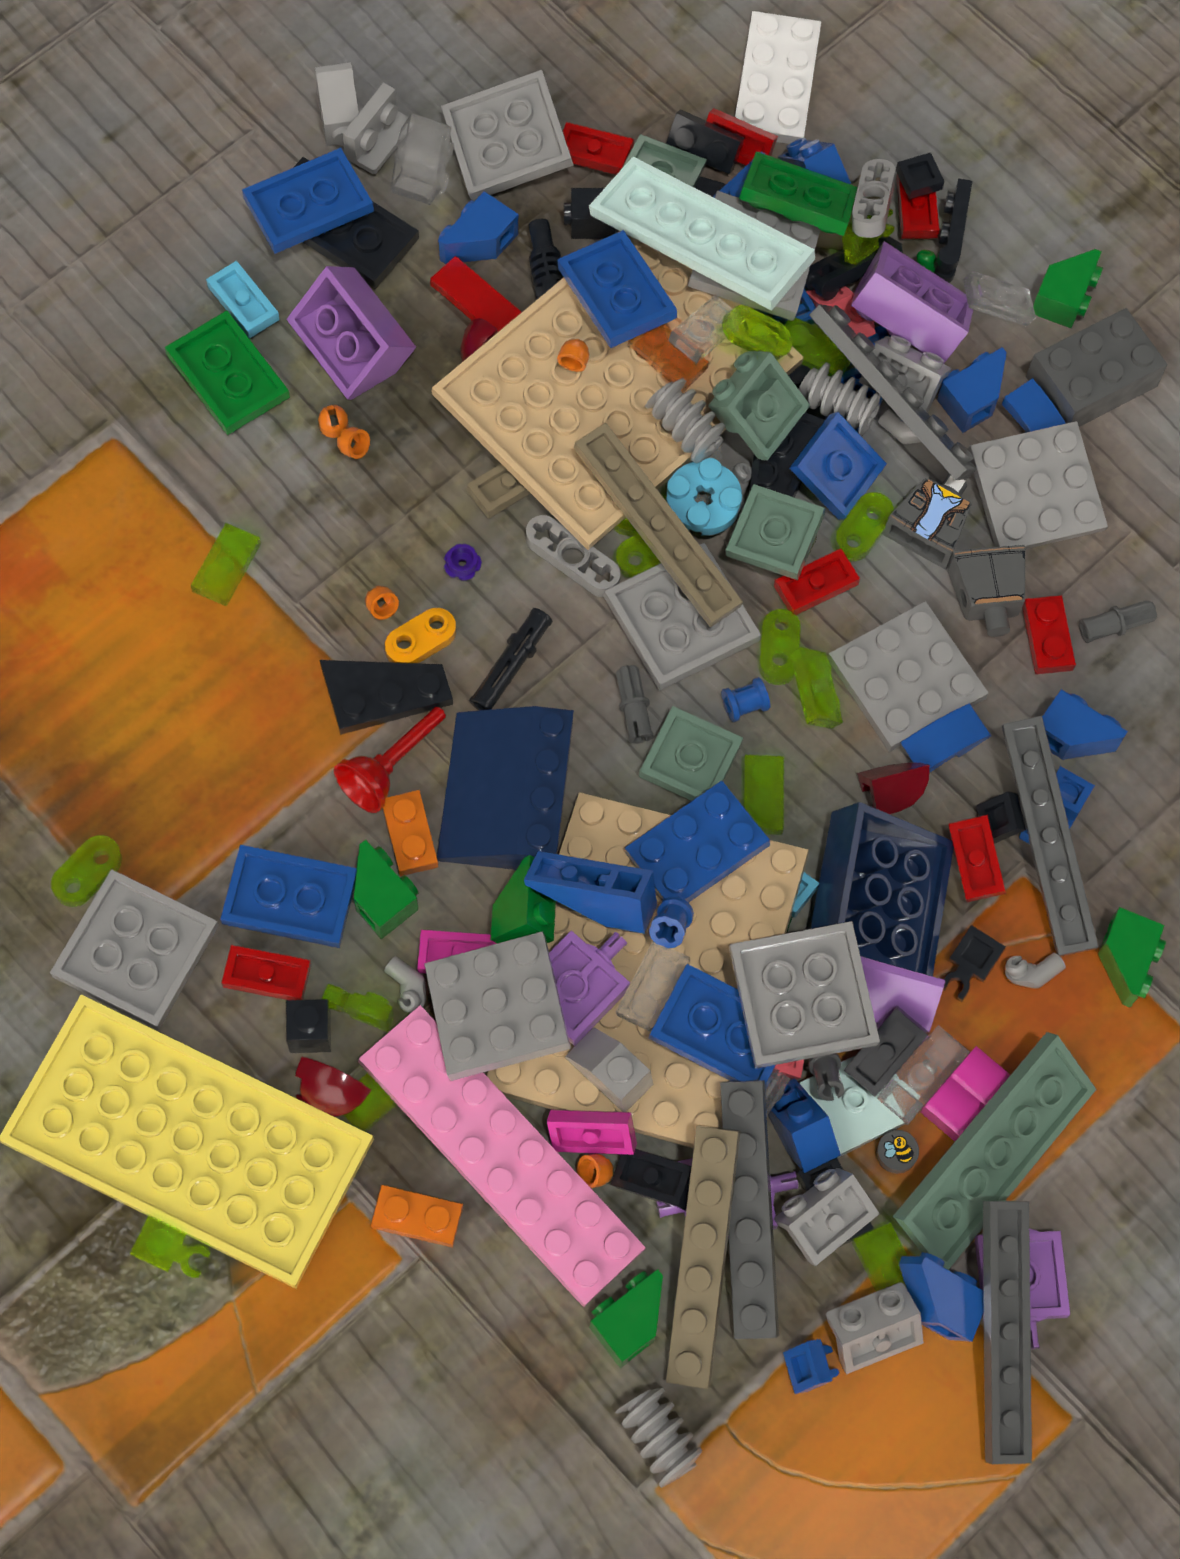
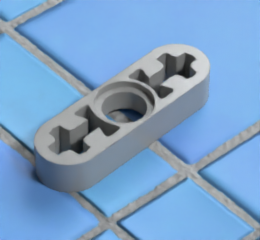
[852,159,895,238]
[526,515,620,597]

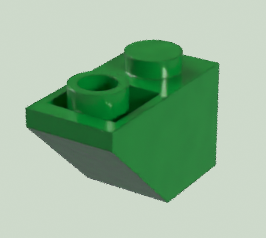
[1030,249,1103,329]
[354,839,419,940]
[490,855,556,944]
[1098,907,1166,1008]
[589,1269,663,1369]

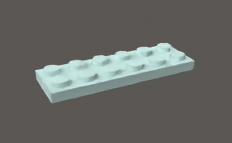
[589,157,815,311]

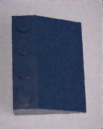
[437,706,574,870]
[811,802,954,977]

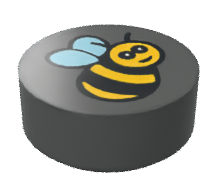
[876,1130,919,1174]

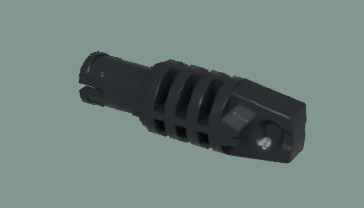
[528,218,564,299]

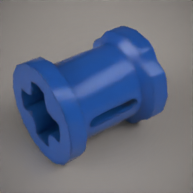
[721,677,771,722]
[649,896,694,949]

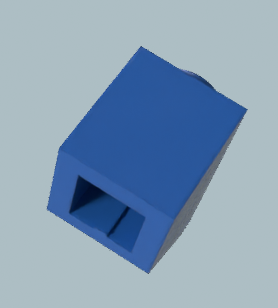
[778,138,851,184]
[438,191,519,264]
[937,347,1007,433]
[1042,689,1128,760]
[765,1078,841,1173]
[899,1252,984,1342]

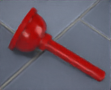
[334,707,446,813]

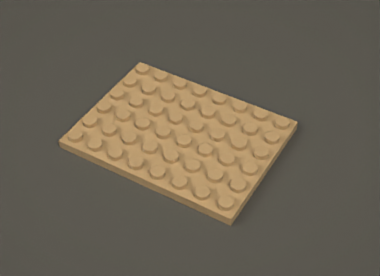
[432,231,804,550]
[487,792,809,1148]

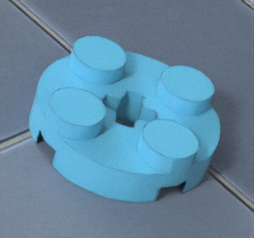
[666,458,742,535]

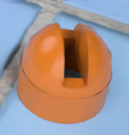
[557,339,590,372]
[318,405,349,438]
[337,427,370,459]
[365,585,399,620]
[577,1154,613,1188]

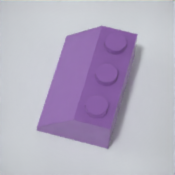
[851,241,975,364]
[286,266,416,400]
[860,956,945,1048]

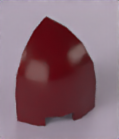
[460,318,497,362]
[857,763,930,814]
[295,1056,372,1117]

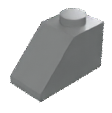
[315,62,359,146]
[565,1028,653,1112]

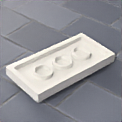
[735,11,821,144]

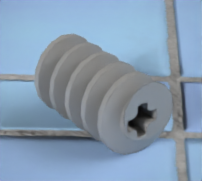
[799,362,881,437]
[645,378,726,463]
[615,1387,703,1488]

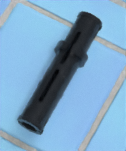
[469,608,553,710]

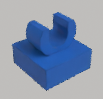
[783,1339,839,1394]

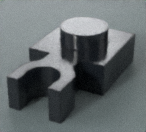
[943,925,1006,1002]

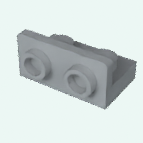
[343,82,414,174]
[859,335,952,413]
[774,1168,880,1266]
[826,1283,924,1374]

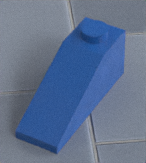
[524,851,657,934]

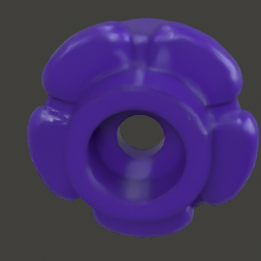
[444,544,482,581]

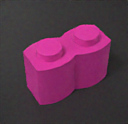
[921,1046,1010,1141]

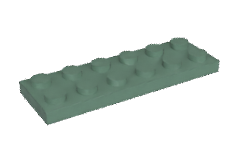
[893,1032,1097,1270]

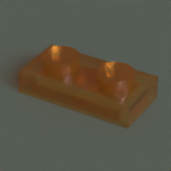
[627,324,709,393]

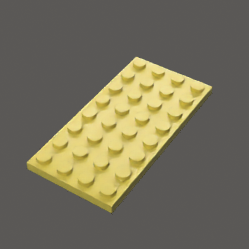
[0,995,374,1289]

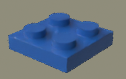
[789,412,887,520]

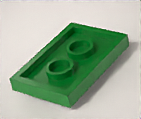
[739,151,858,236]
[165,310,290,435]

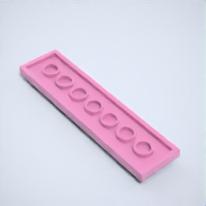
[358,1005,646,1308]

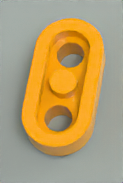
[385,608,456,663]

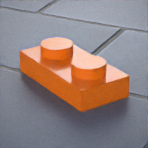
[383,790,438,877]
[371,1185,463,1248]

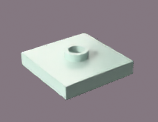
[799,1055,911,1158]

